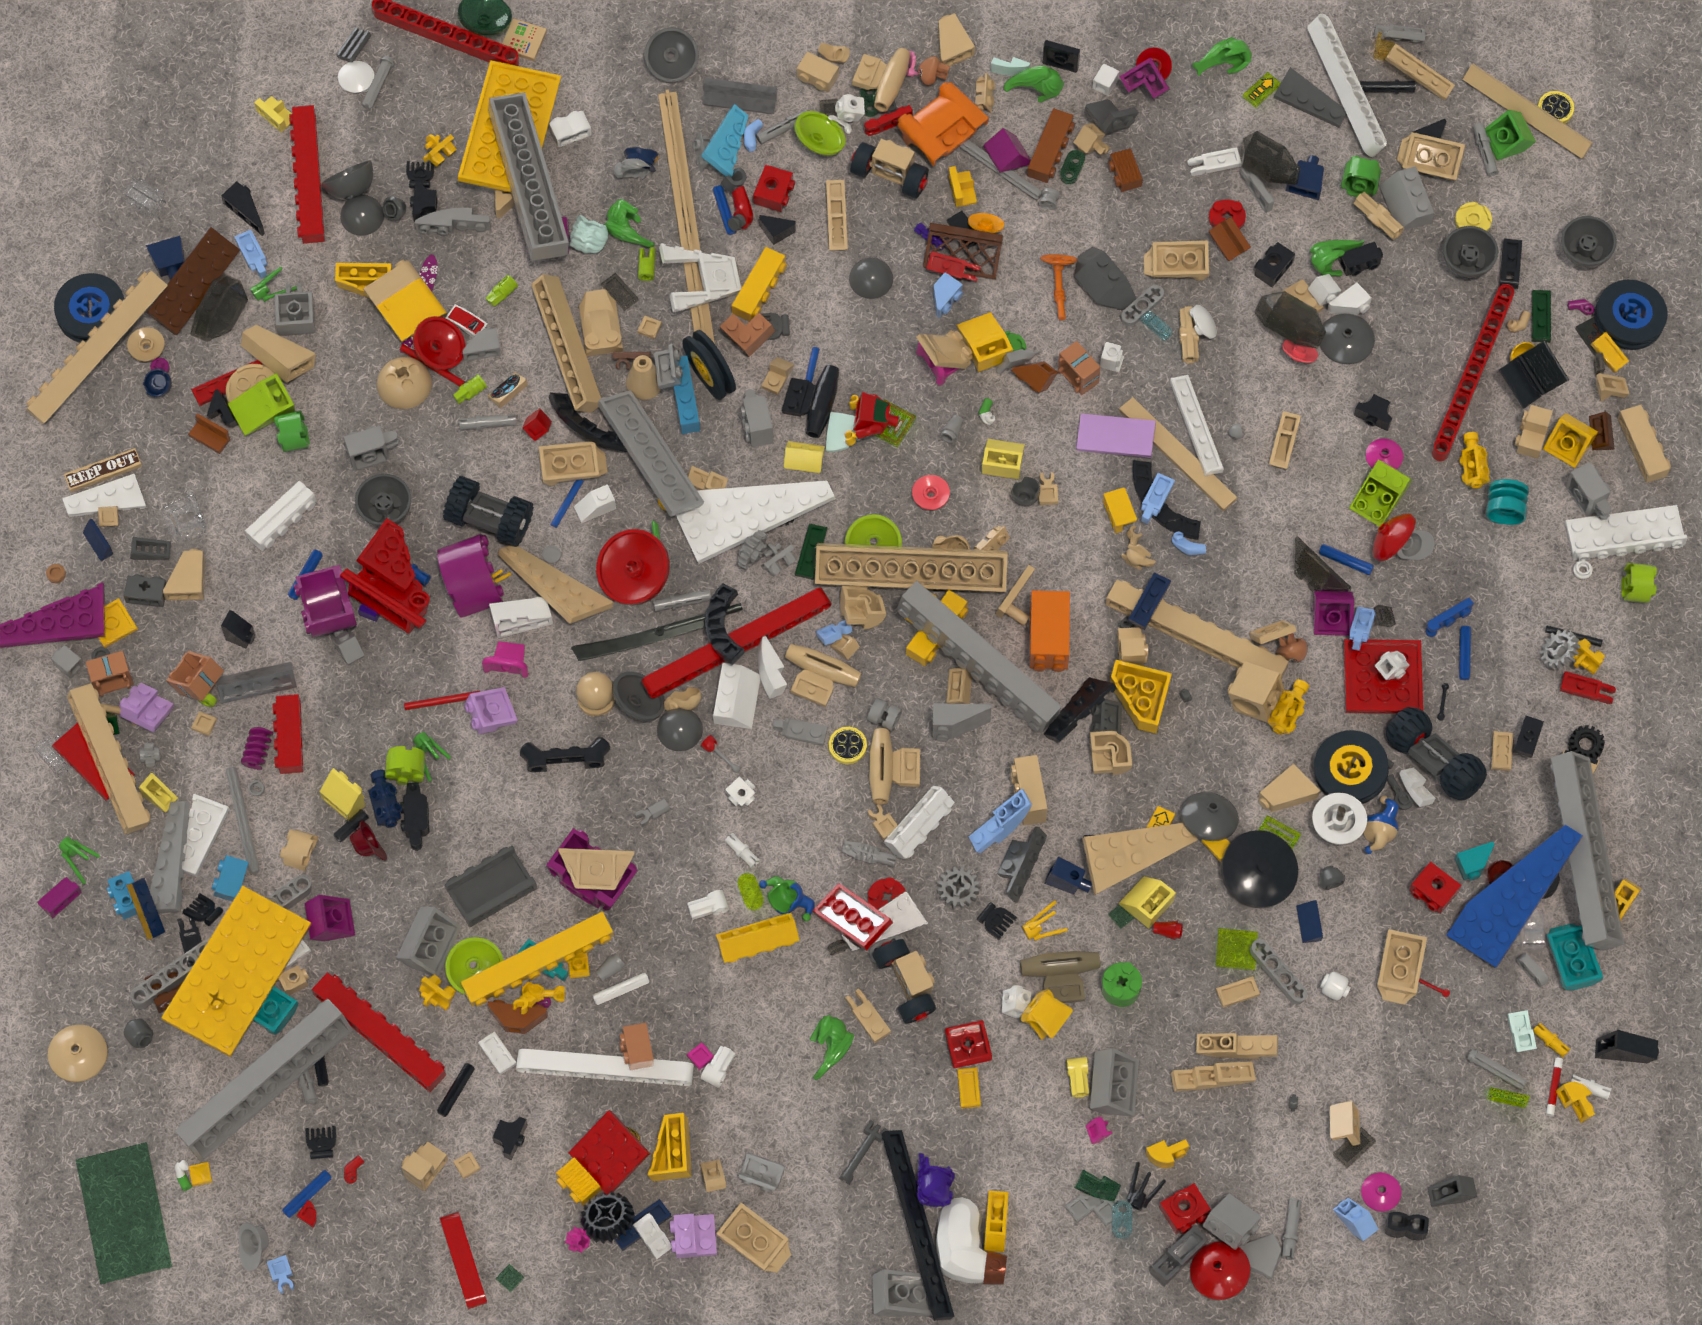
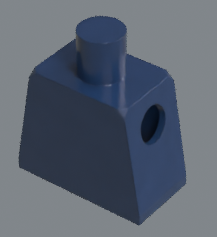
[1286,155,1324,201]
[146,236,185,280]
[1044,857,1092,895]

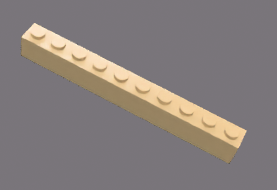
[25,271,168,424]
[1106,580,1289,679]

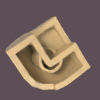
[840,586,886,629]
[1090,731,1132,775]

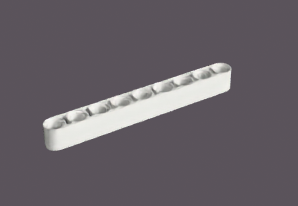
[1308,14,1387,157]
[516,1049,694,1086]

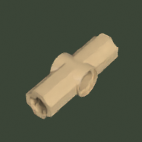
[1354,192,1405,240]
[1179,306,1199,363]

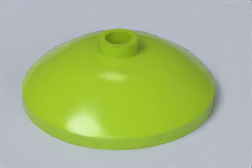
[794,111,846,155]
[845,514,902,547]
[445,937,504,995]

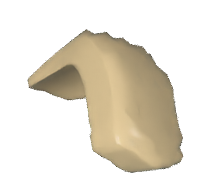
[818,43,850,63]

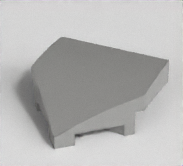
[1239,1233,1282,1280]

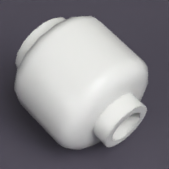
[1320,972,1351,1001]

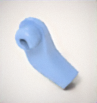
[744,119,763,152]
[1172,532,1206,555]

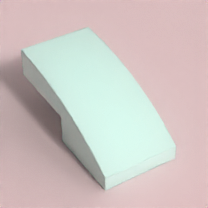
[991,57,1030,76]
[1507,1010,1537,1052]

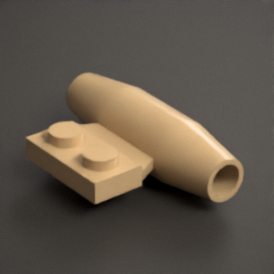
[852,48,910,112]
[785,644,862,708]
[869,728,920,805]

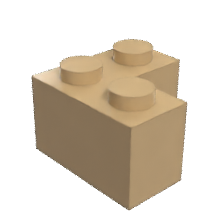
[1515,405,1553,459]
[1117,627,1148,666]
[402,1142,448,1192]

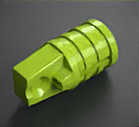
[485,275,518,306]
[453,374,487,404]

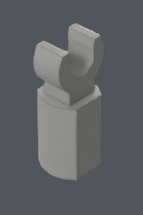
[635,798,670,827]

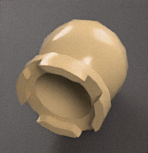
[576,672,615,717]

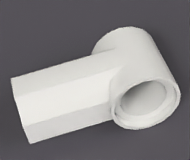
[687,890,729,920]
[701,1046,735,1088]

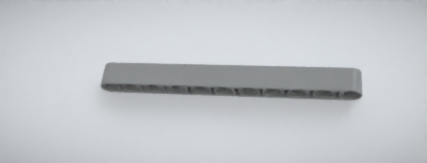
[131,875,311,1009]

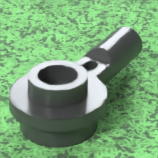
[1387,774,1414,810]

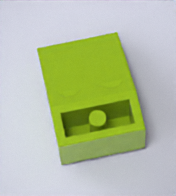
[228,373,295,436]
[1349,459,1413,527]

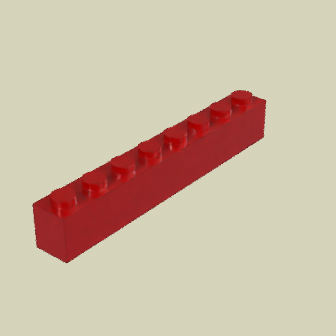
[289,105,325,244]
[311,972,446,1093]

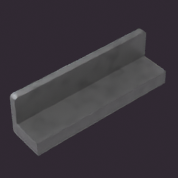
[702,78,777,114]
[217,662,297,704]

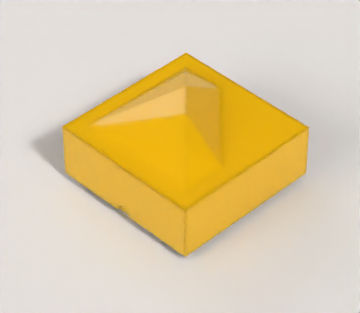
[189,1162,213,1187]

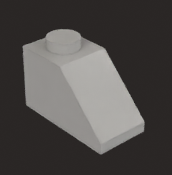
[463,328,501,362]

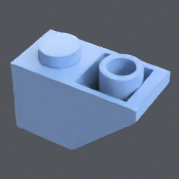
[933,272,963,318]
[1333,1198,1379,1241]

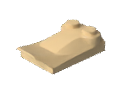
[1397,132,1466,181]
[1144,241,1209,281]
[579,289,623,356]
[916,330,973,369]
[539,441,608,486]
[1377,929,1427,1005]
[716,1203,791,1273]

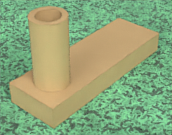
[995,565,1035,626]

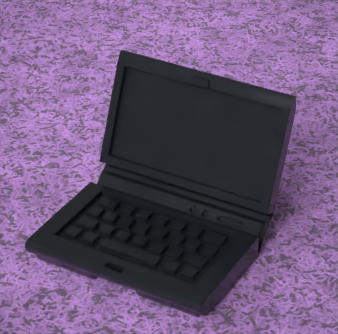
[1499,341,1569,409]

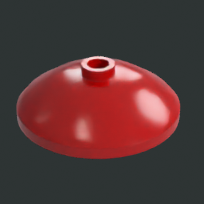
[413,316,465,370]
[1372,513,1416,562]
[1190,1241,1251,1300]

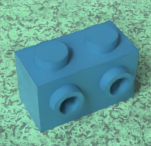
[211,855,249,902]
[107,871,137,920]

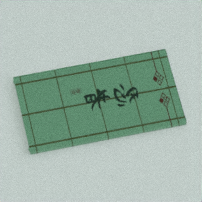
[76,1142,173,1284]

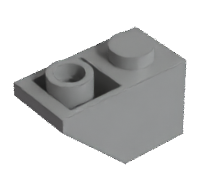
[328,628,364,664]

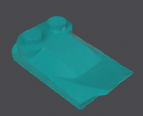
[1546,923,1603,991]
[253,986,299,1035]

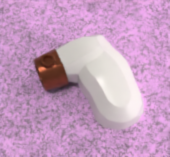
[936,1197,1007,1285]

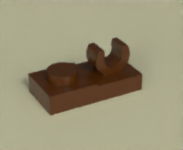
[613,352,651,369]

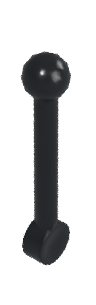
[1437,683,1449,721]

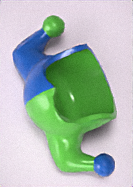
[759,876,815,921]

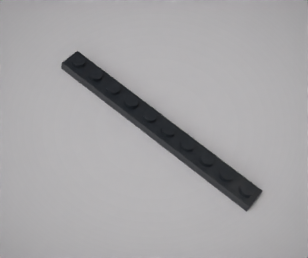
[881,1130,955,1321]

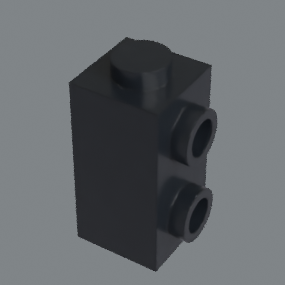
[1339,242,1383,276]

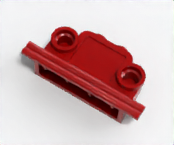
[340,566,430,634]

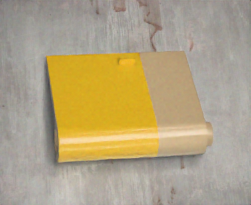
[363,260,448,342]

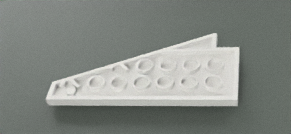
[676,481,836,564]

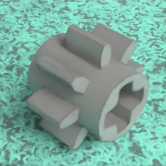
[139,742,160,767]

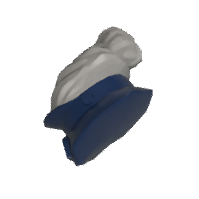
[613,147,659,179]

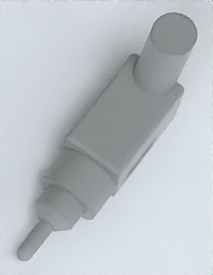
[996,349,1041,374]

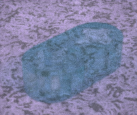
[1141,311,1173,341]
[1112,1200,1132,1239]

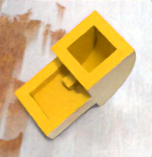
[1556,1082,1595,1123]
[1145,1139,1189,1168]

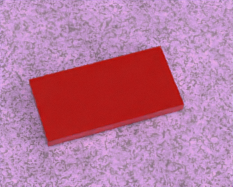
[52,722,135,801]

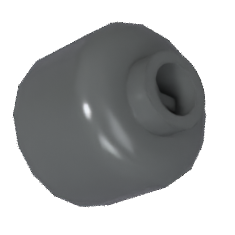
[123,1019,153,1048]

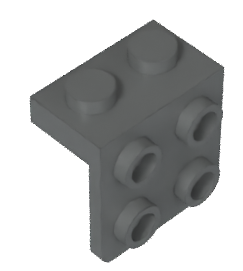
[1084,99,1139,133]

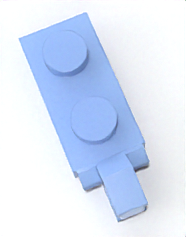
[234,230,267,279]
[1141,473,1175,524]
[1350,606,1376,651]

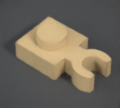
[1039,472,1058,505]
[868,804,898,841]

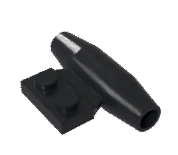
[782,365,839,438]

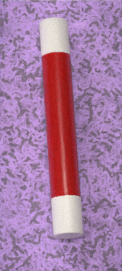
[1546,1058,1563,1116]

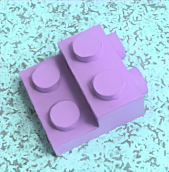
[119,683,174,732]
[464,687,518,734]
[670,1214,717,1258]

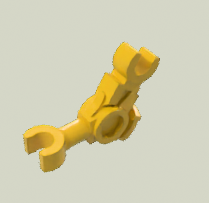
[513,982,565,1014]

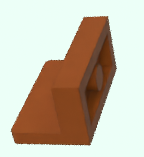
[1209,217,1251,261]
[188,413,231,454]

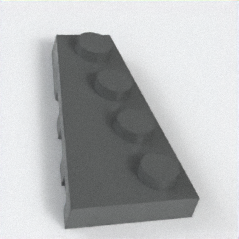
[1274,67,1347,128]

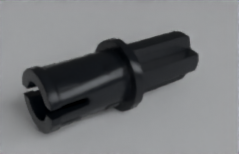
[334,809,369,842]

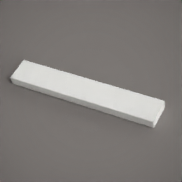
[1170,375,1224,476]

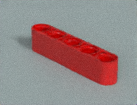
[440,1211,487,1309]

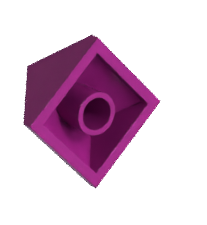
[983,128,1031,173]

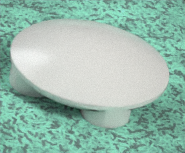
[338,61,374,93]
[1189,305,1217,339]

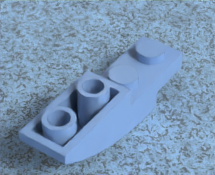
[968,789,1032,853]

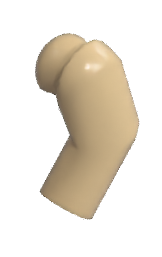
[1507,311,1531,333]

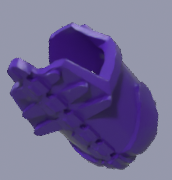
[916,1153,955,1207]

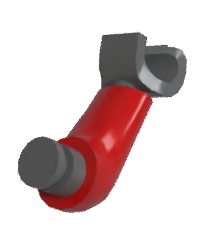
[721,168,754,231]

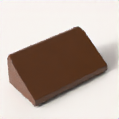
[1589,411,1615,450]

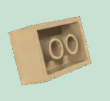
[1010,755,1047,826]

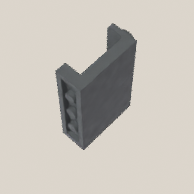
[445,846,537,928]

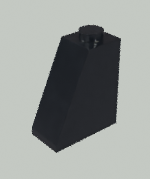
[1595,1030,1659,1064]

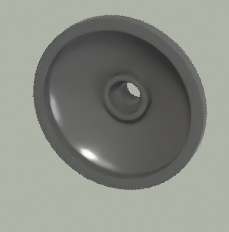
[644,27,699,82]
[1319,314,1375,365]
[612,672,665,721]
[1181,792,1239,841]

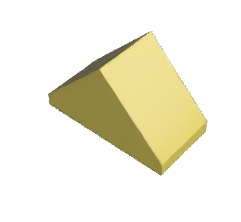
[139,773,178,813]

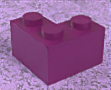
[1119,57,1171,99]

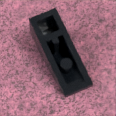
[221,181,265,236]

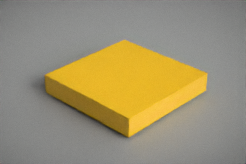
[98,598,138,648]

